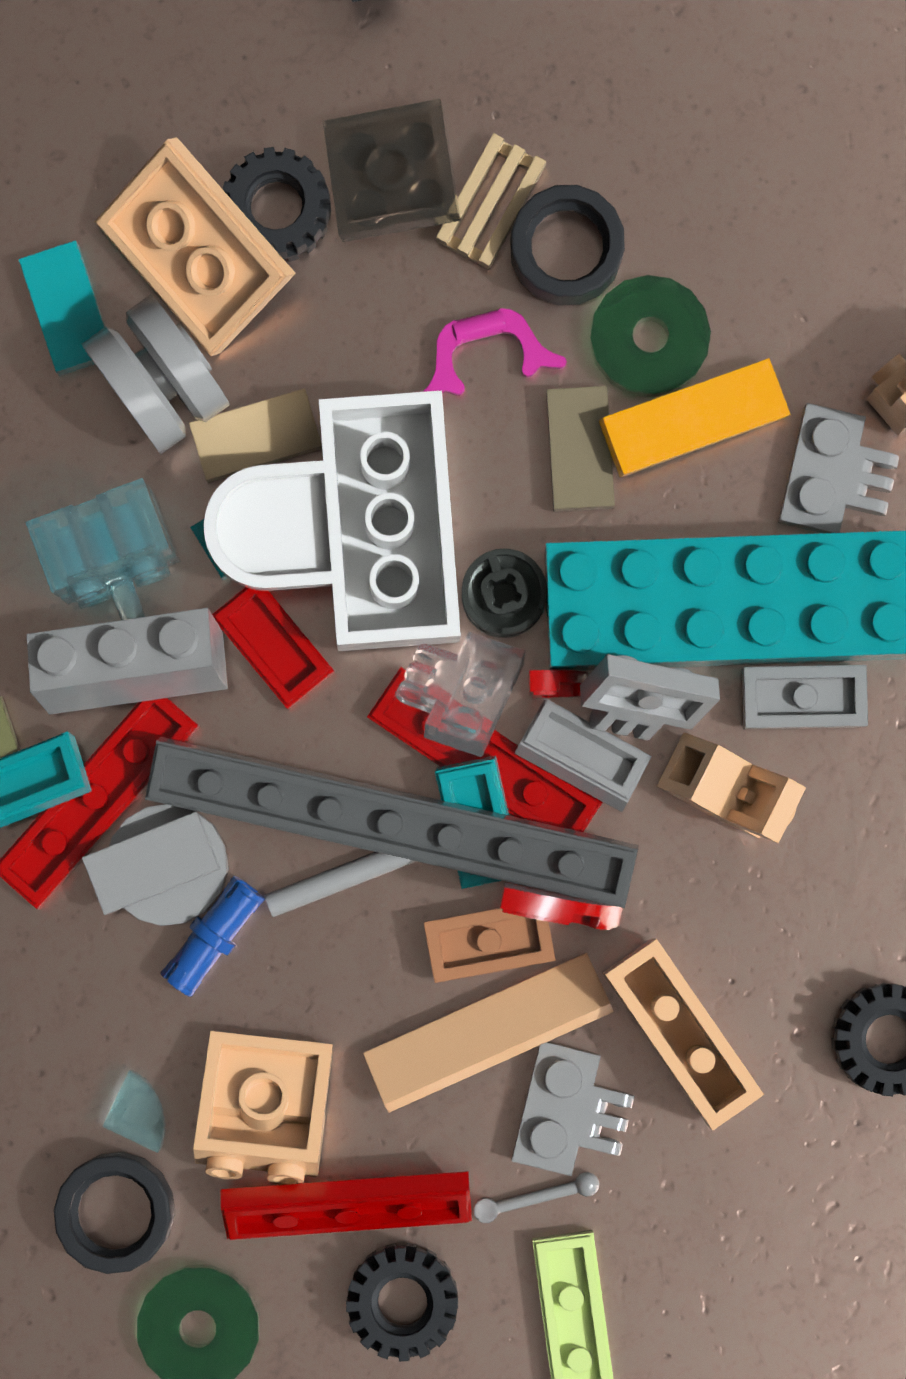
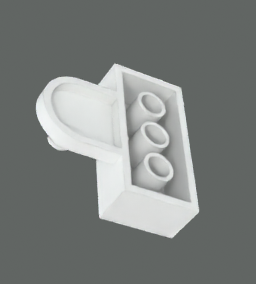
[204,390,461,651]

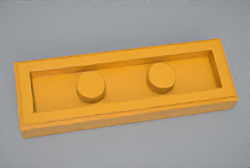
[599,358,791,478]

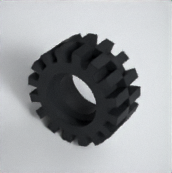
[831,983,906,1097]
[346,1243,458,1362]

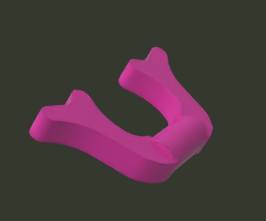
[423,308,567,396]

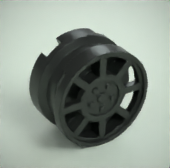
[462,549,547,638]

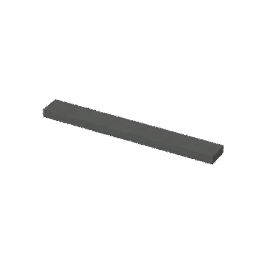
[145,737,639,908]

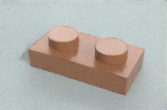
[424,908,556,983]

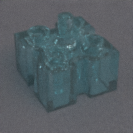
[25,478,181,620]

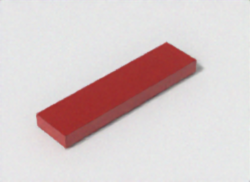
[367,667,603,832]
[0,698,200,909]
[220,1171,472,1240]

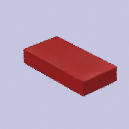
[212,587,335,711]

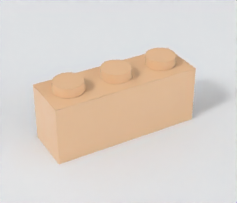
[602,938,764,1130]

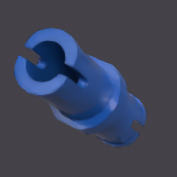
[160,875,265,997]

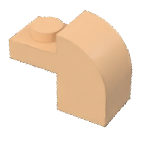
[656,732,806,843]

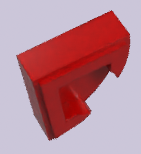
[528,670,589,699]

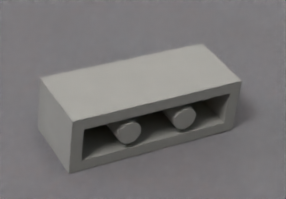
[27,608,228,715]

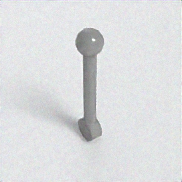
[474,1172,599,1223]

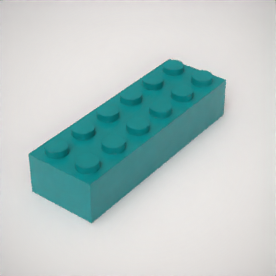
[544,531,906,671]

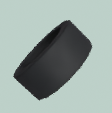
[510,185,625,305]
[53,1152,175,1274]

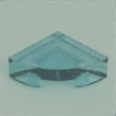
[103,1069,166,1153]

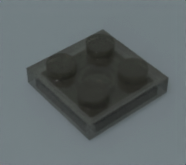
[323,99,461,242]

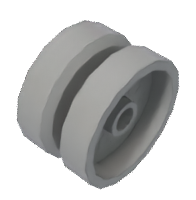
[81,294,230,454]

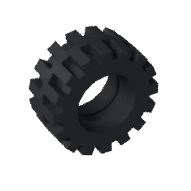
[223,147,331,262]

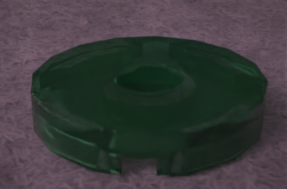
[589,275,711,398]
[137,1265,260,1379]

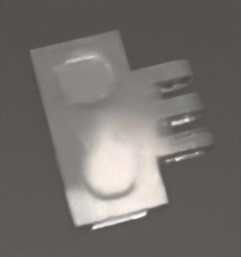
[395,632,526,757]

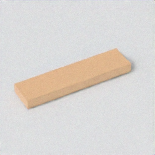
[363,953,614,1113]

